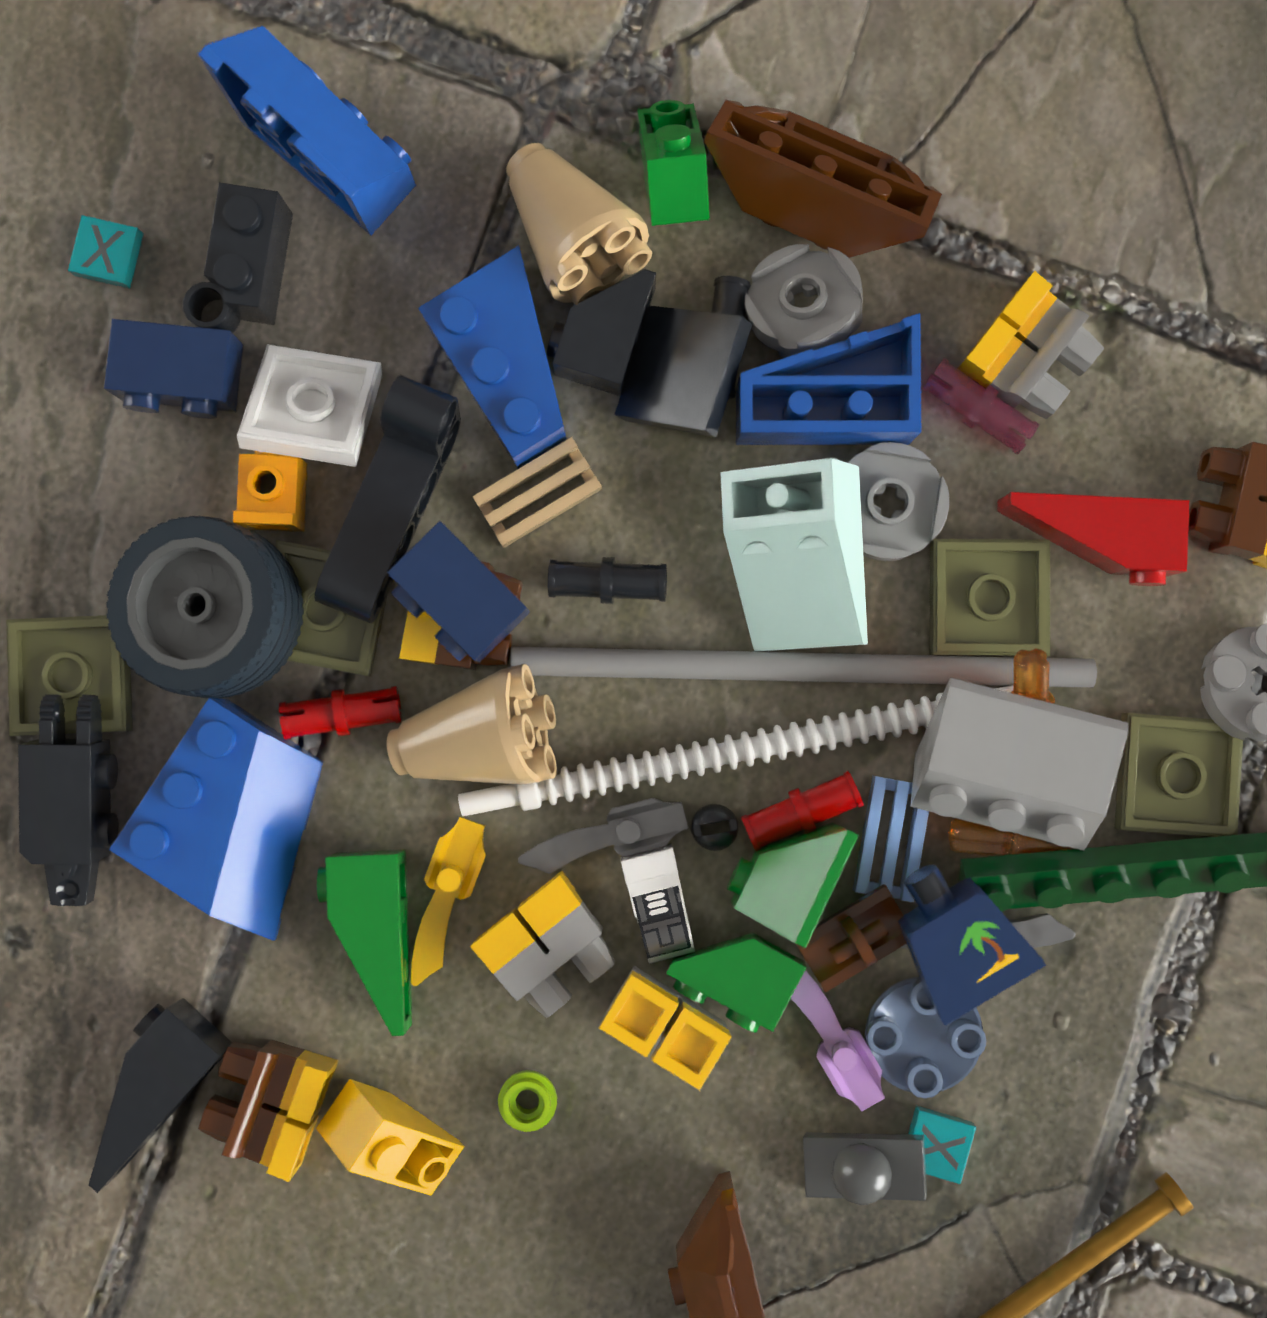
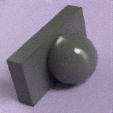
[803,1132,927,1206]

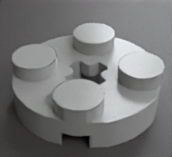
[745,244,863,358]
[848,442,949,561]
[1200,623,1267,744]

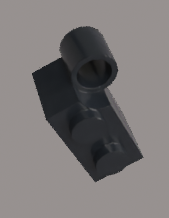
[183,182,293,333]

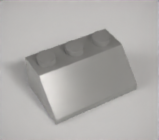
[910,678,1128,851]

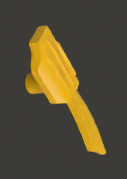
[411,816,486,986]

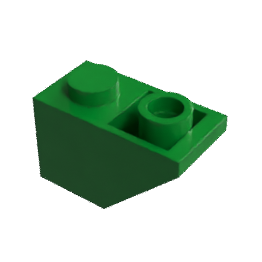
[637,100,710,226]
[666,933,807,1033]

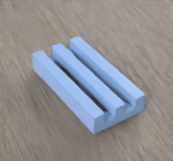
[853,776,929,902]

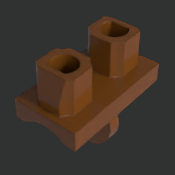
[795,884,906,993]

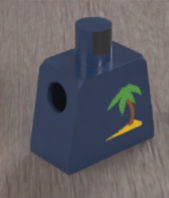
[898,864,1046,1026]

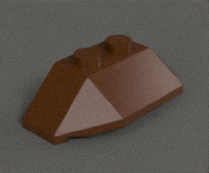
[704,100,942,258]
[668,1171,765,1318]

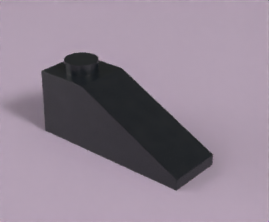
[89,998,232,1193]

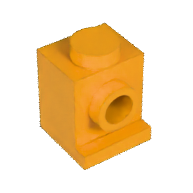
[233,451,307,532]

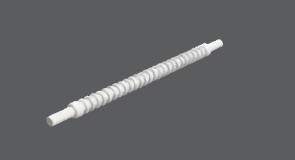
[458,683,1037,817]

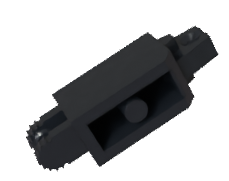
[18,694,119,906]

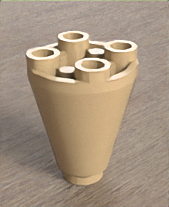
[506,143,652,305]
[387,664,557,785]

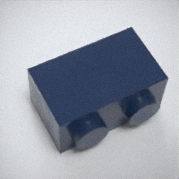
[104,319,244,419]
[387,521,530,662]

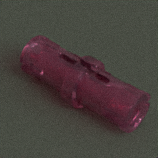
[922,358,1039,455]

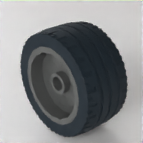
[106,516,304,698]

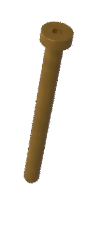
[978,1172,1194,1318]

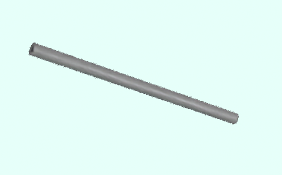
[511,646,1097,688]

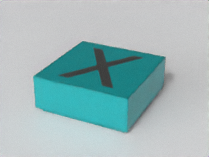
[68,215,144,289]
[908,1105,976,1184]

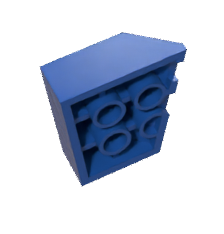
[198,26,416,236]
[109,698,324,941]

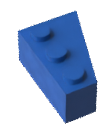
[418,245,567,469]
[736,313,921,445]

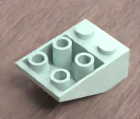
[720,458,868,652]

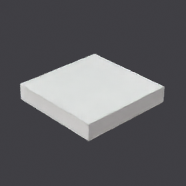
[237,344,382,467]

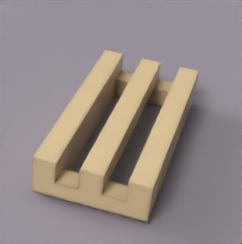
[472,437,602,548]

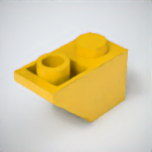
[316,1079,464,1196]

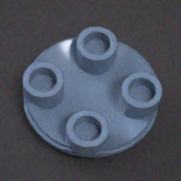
[865,977,986,1098]

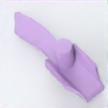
[791,970,885,1111]

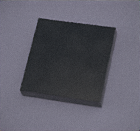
[614,305,752,437]

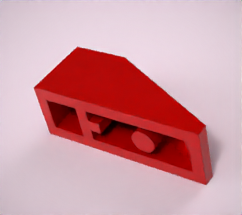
[997,492,1189,586]

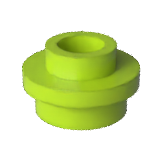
[498,1070,557,1132]

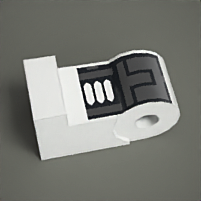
[621,844,695,964]

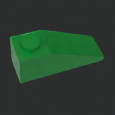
[317,850,412,1036]

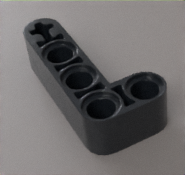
[314,375,461,624]

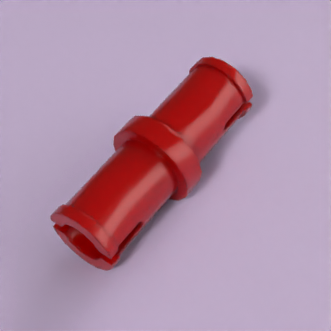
[279,686,402,740]
[741,771,864,851]

